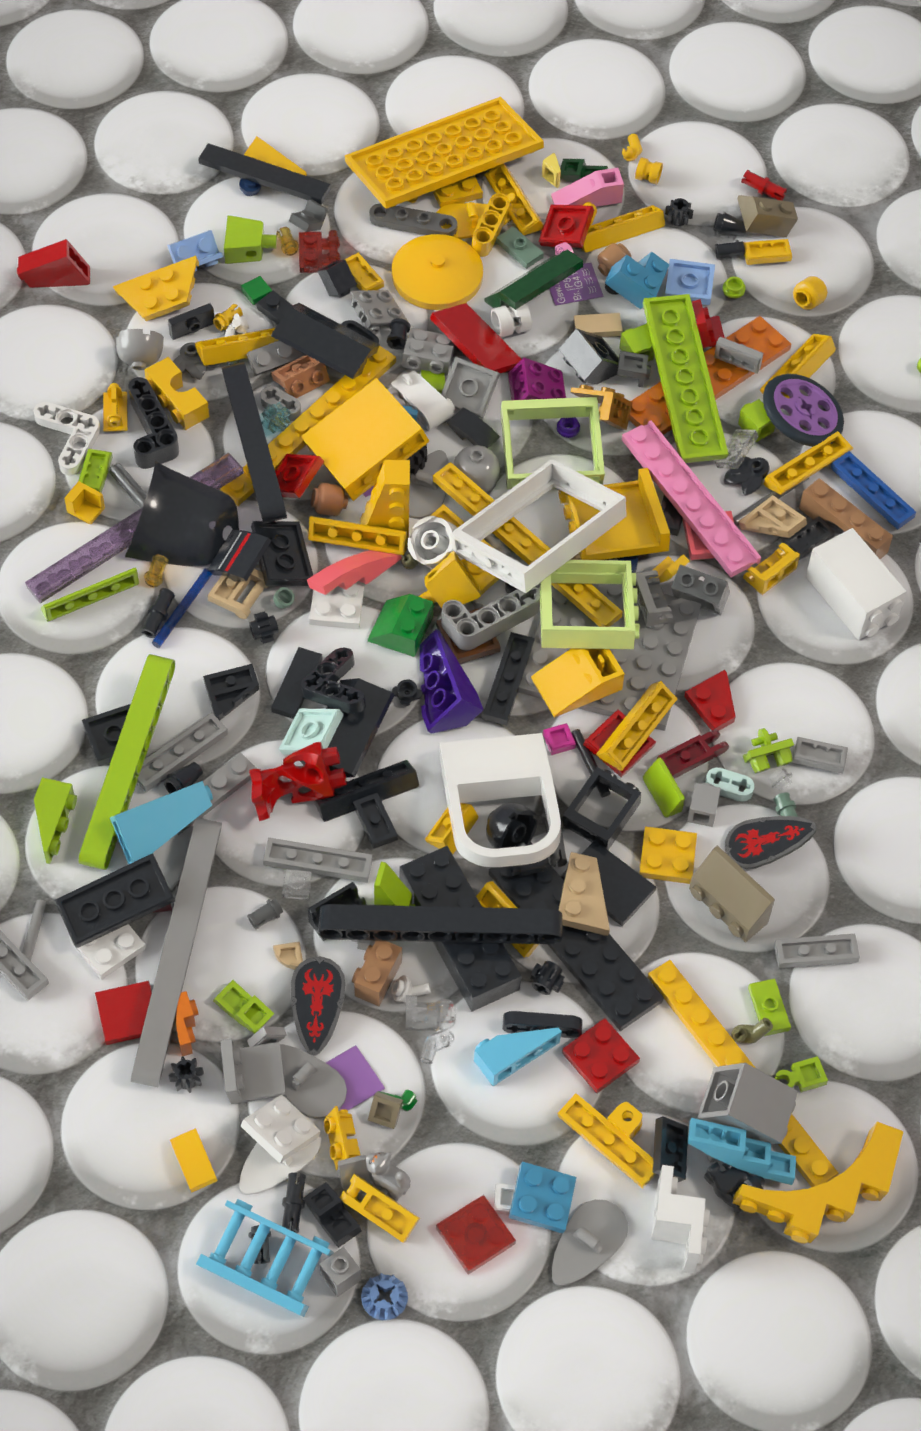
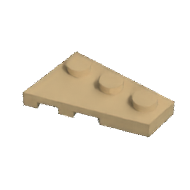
[558,852,610,936]

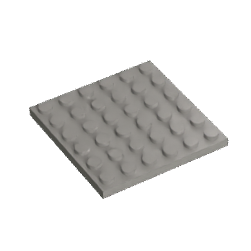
[518,584,701,731]

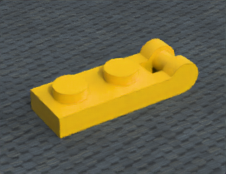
[340,1174,420,1243]

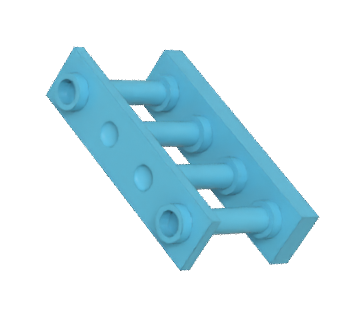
[196,1199,335,1317]

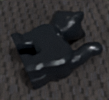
[704,1162,765,1213]

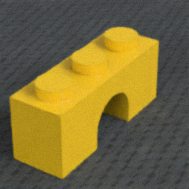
[144,357,209,430]

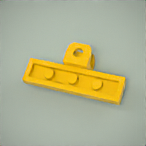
[557,1093,656,1189]

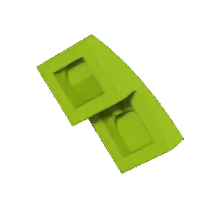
[213,980,275,1034]

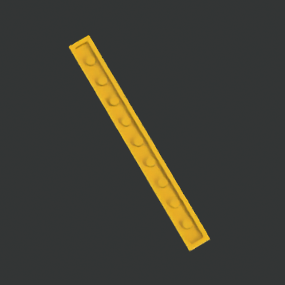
[220,346,396,506]
[433,462,623,627]
[647,960,839,1187]

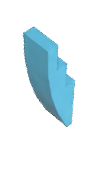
[688,1118,796,1185]

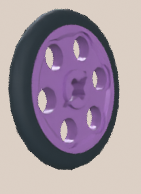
[763,374,844,447]

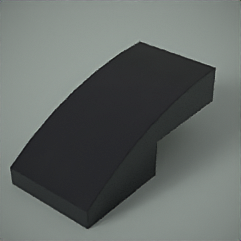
[446,407,500,448]
[303,1182,362,1248]

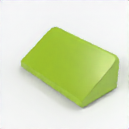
[643,758,685,818]

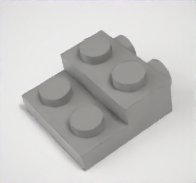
[402,328,455,376]

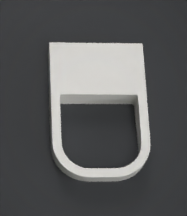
[439,733,561,867]

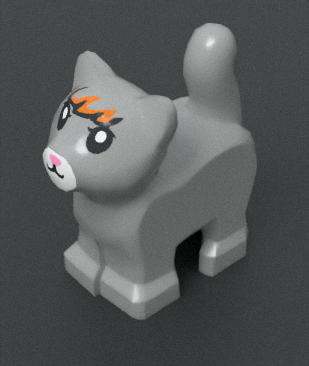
[366,1152,411,1202]

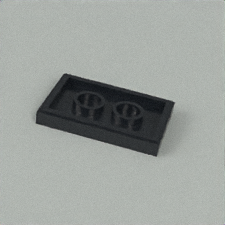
[251,521,313,586]
[561,840,656,926]

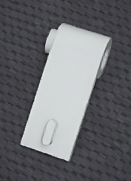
[391,370,455,431]

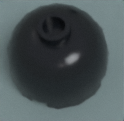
[486,803,537,849]

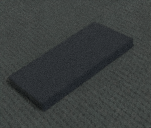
[54,853,175,949]

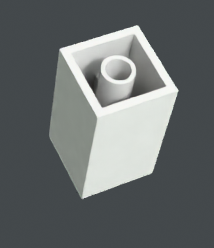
[806,528,907,641]

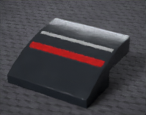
[207,530,271,581]

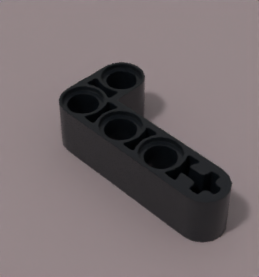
[128,377,179,469]

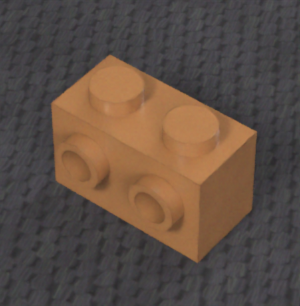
[352,941,402,1006]

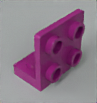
[508,357,566,400]

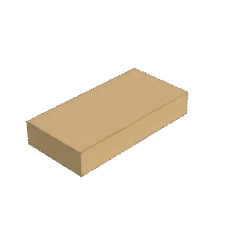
[573,313,623,337]

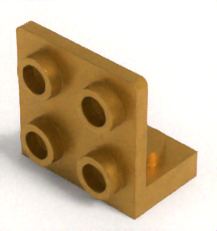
[570,385,632,430]

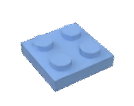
[665,259,715,305]

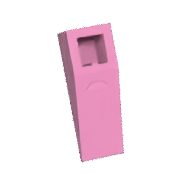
[551,168,624,207]

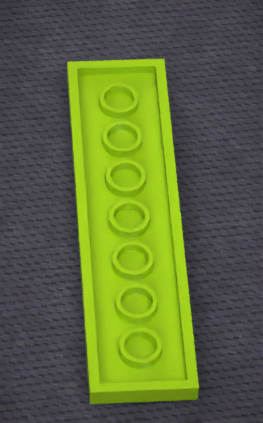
[643,294,728,463]

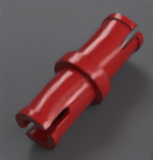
[741,170,787,201]

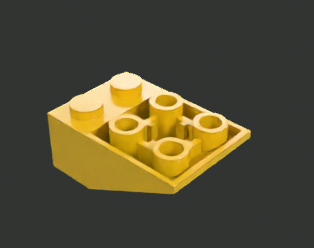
[531,648,625,718]

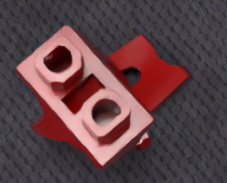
[249,742,347,821]

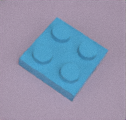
[508,1162,577,1234]

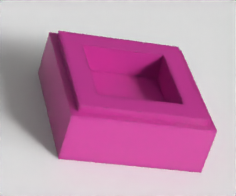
[543,723,576,755]

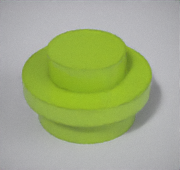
[722,277,746,298]

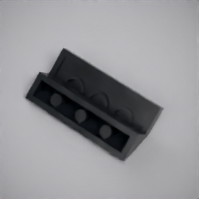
[271,303,380,379]
[300,678,395,778]

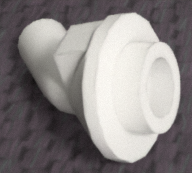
[224,313,249,337]
[391,975,431,1003]

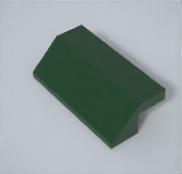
[484,249,583,310]

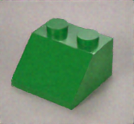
[368,594,433,657]

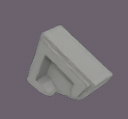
[247,1026,287,1047]

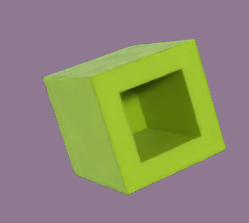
[738,399,775,442]

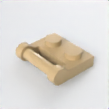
[208,569,269,619]

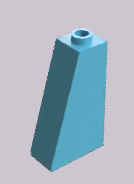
[110,781,213,865]

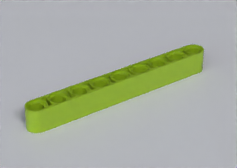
[79,654,176,870]

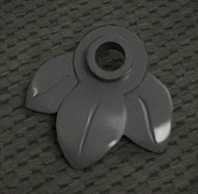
[173,342,220,380]

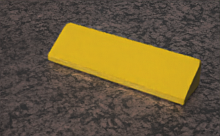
[484,164,544,235]
[582,205,665,252]
[195,328,279,366]
[760,334,836,398]
[763,431,853,495]
[308,516,407,555]
[596,681,677,771]

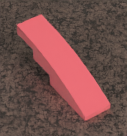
[307,550,402,595]

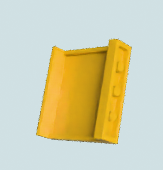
[301,378,430,501]
[558,468,670,560]

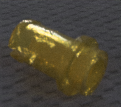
[276,227,299,256]
[144,555,168,587]

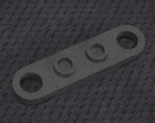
[369,203,458,236]

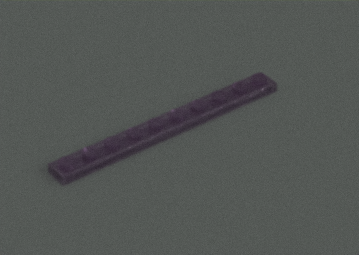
[25,453,244,604]

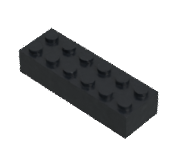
[399,846,521,1012]

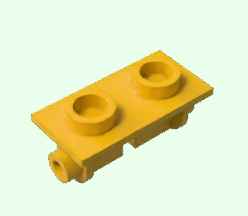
[103,383,128,432]
[324,1106,361,1170]

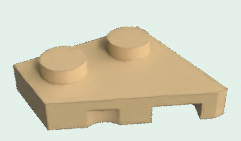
[738,495,807,538]

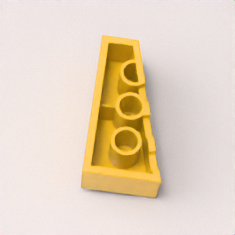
[360,460,410,538]

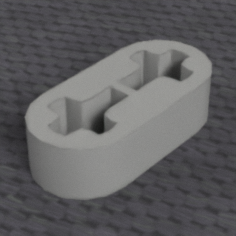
[260,386,301,421]

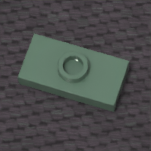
[496,226,544,269]

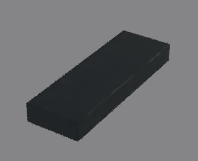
[271,647,322,719]

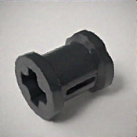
[386,318,411,350]

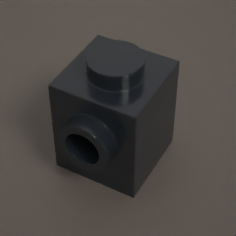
[318,260,357,298]

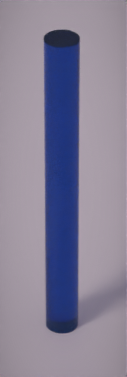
[152,568,212,648]

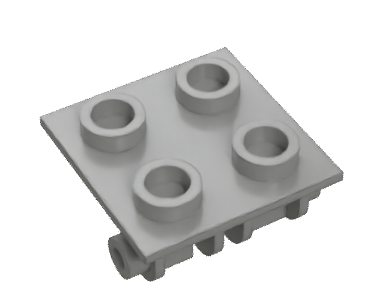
[350,290,408,335]

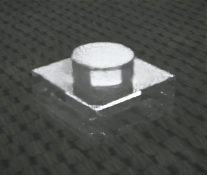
[282,869,312,900]

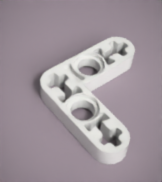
[33,402,100,476]

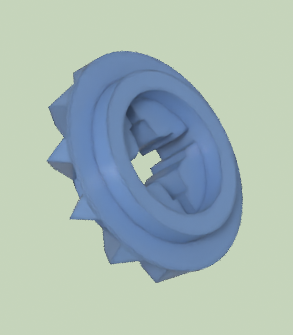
[361,1273,408,1320]

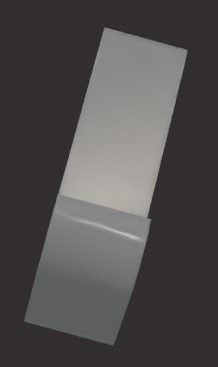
[441,586,540,650]

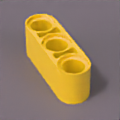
[471,193,510,257]

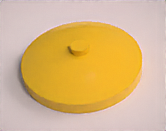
[392,234,483,310]

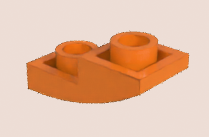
[176,991,199,1056]

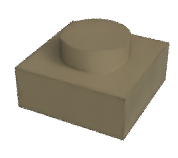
[368,1091,403,1129]

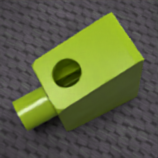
[224,215,277,264]

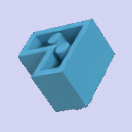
[605,252,670,309]

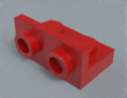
[692,299,725,348]

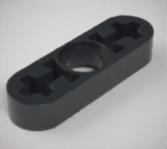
[502,1011,583,1038]

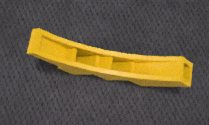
[733,1122,904,1244]

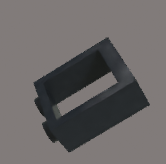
[563,767,641,850]

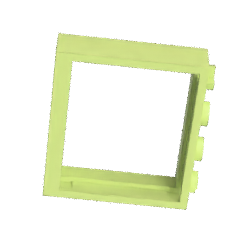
[500,397,605,489]
[539,560,640,649]

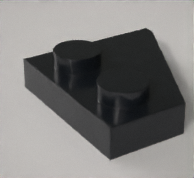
[203,664,259,721]

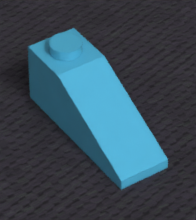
[474,1027,562,1086]

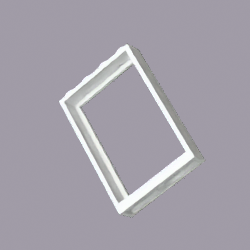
[450,459,627,593]

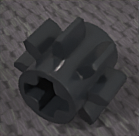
[665,198,694,226]
[249,611,279,644]
[530,961,565,995]
[168,1056,204,1093]

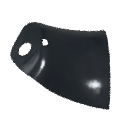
[125,461,239,566]

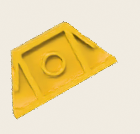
[113,255,199,321]

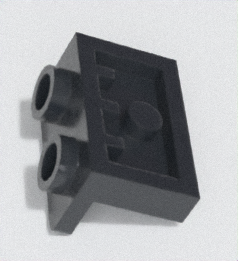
[652,1116,689,1182]

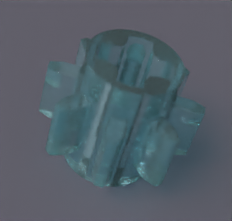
[261,402,291,434]

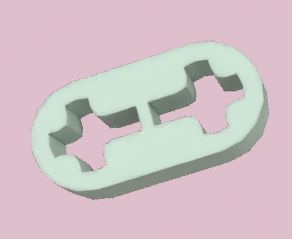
[705,767,754,802]

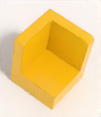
[64,481,105,524]

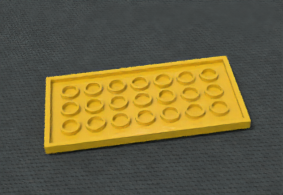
[345,96,544,209]

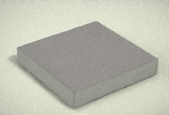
[441,357,500,418]

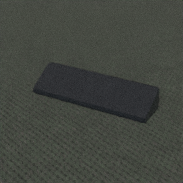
[313,760,419,822]

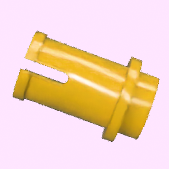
[213,304,243,331]

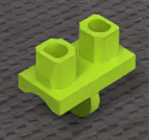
[743,728,794,774]

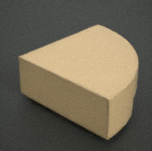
[273,942,303,970]

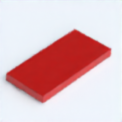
[430,303,522,374]

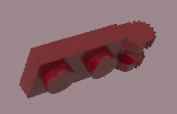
[657,729,729,779]

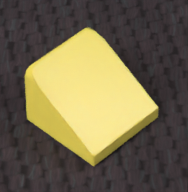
[542,153,561,188]

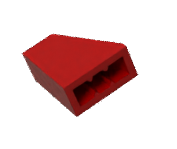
[17,239,90,288]

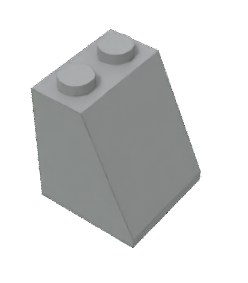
[697,1063,798,1144]

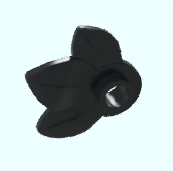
[723,456,770,496]

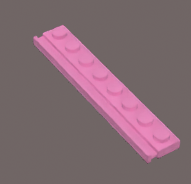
[622,421,761,578]

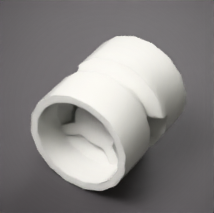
[491,304,532,338]

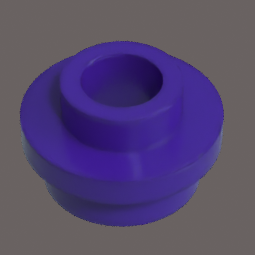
[556,417,580,438]

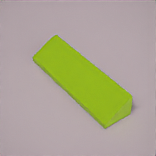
[41,567,139,622]

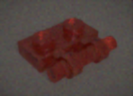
[299,230,341,273]

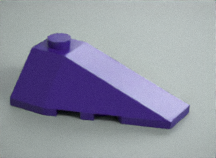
[419,629,484,734]

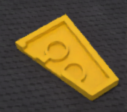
[244,136,307,176]

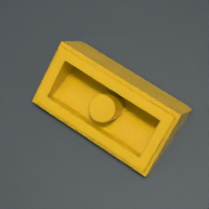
[425,803,479,854]

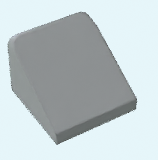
[338,1155,370,1191]

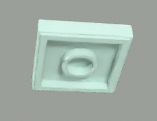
[279,708,344,755]

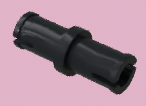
[140,588,175,638]
[282,1173,306,1233]

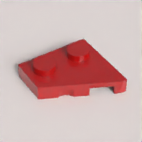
[684,670,736,731]

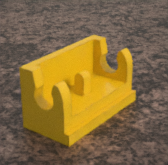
[743,543,800,595]

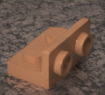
[271,355,330,398]

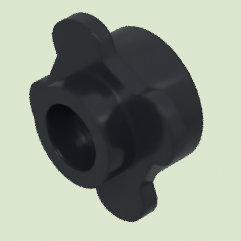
[392,679,422,706]

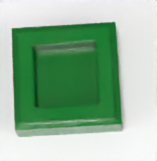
[241,276,272,305]

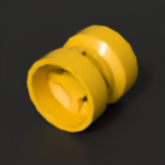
[635,157,663,185]

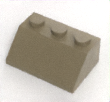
[689,845,775,943]

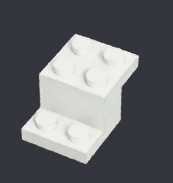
[651,1165,710,1273]

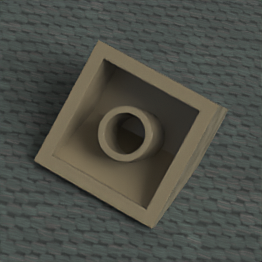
[737,195,798,237]

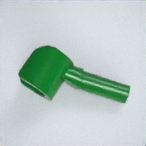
[378,1090,417,1111]

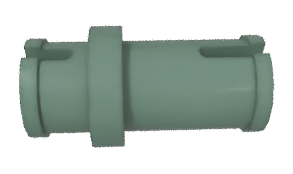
[773,792,798,817]

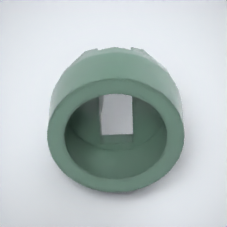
[274,587,295,609]

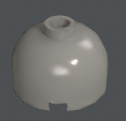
[116,329,164,370]
[454,445,500,492]

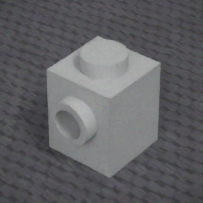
[685,783,721,827]

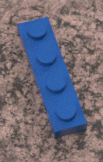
[830,451,916,530]

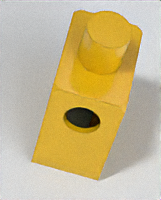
[418,551,481,608]

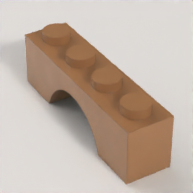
[799,478,893,559]

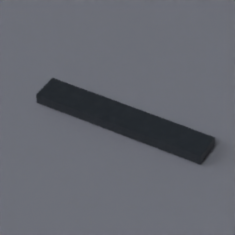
[198,143,331,205]

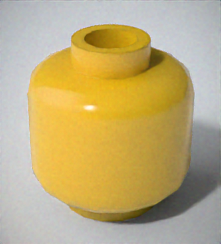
[793,276,828,310]

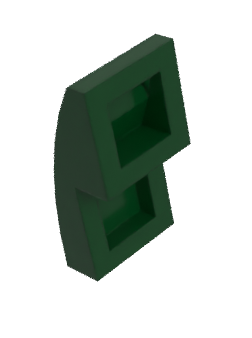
[560,159,608,183]

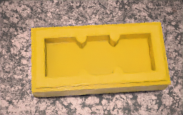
[743,239,792,265]
[344,252,384,290]

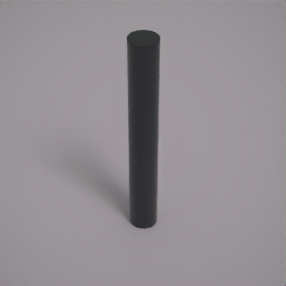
[571,729,611,798]

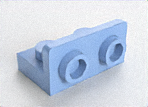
[167,230,223,271]

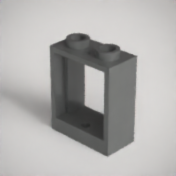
[671,565,730,615]

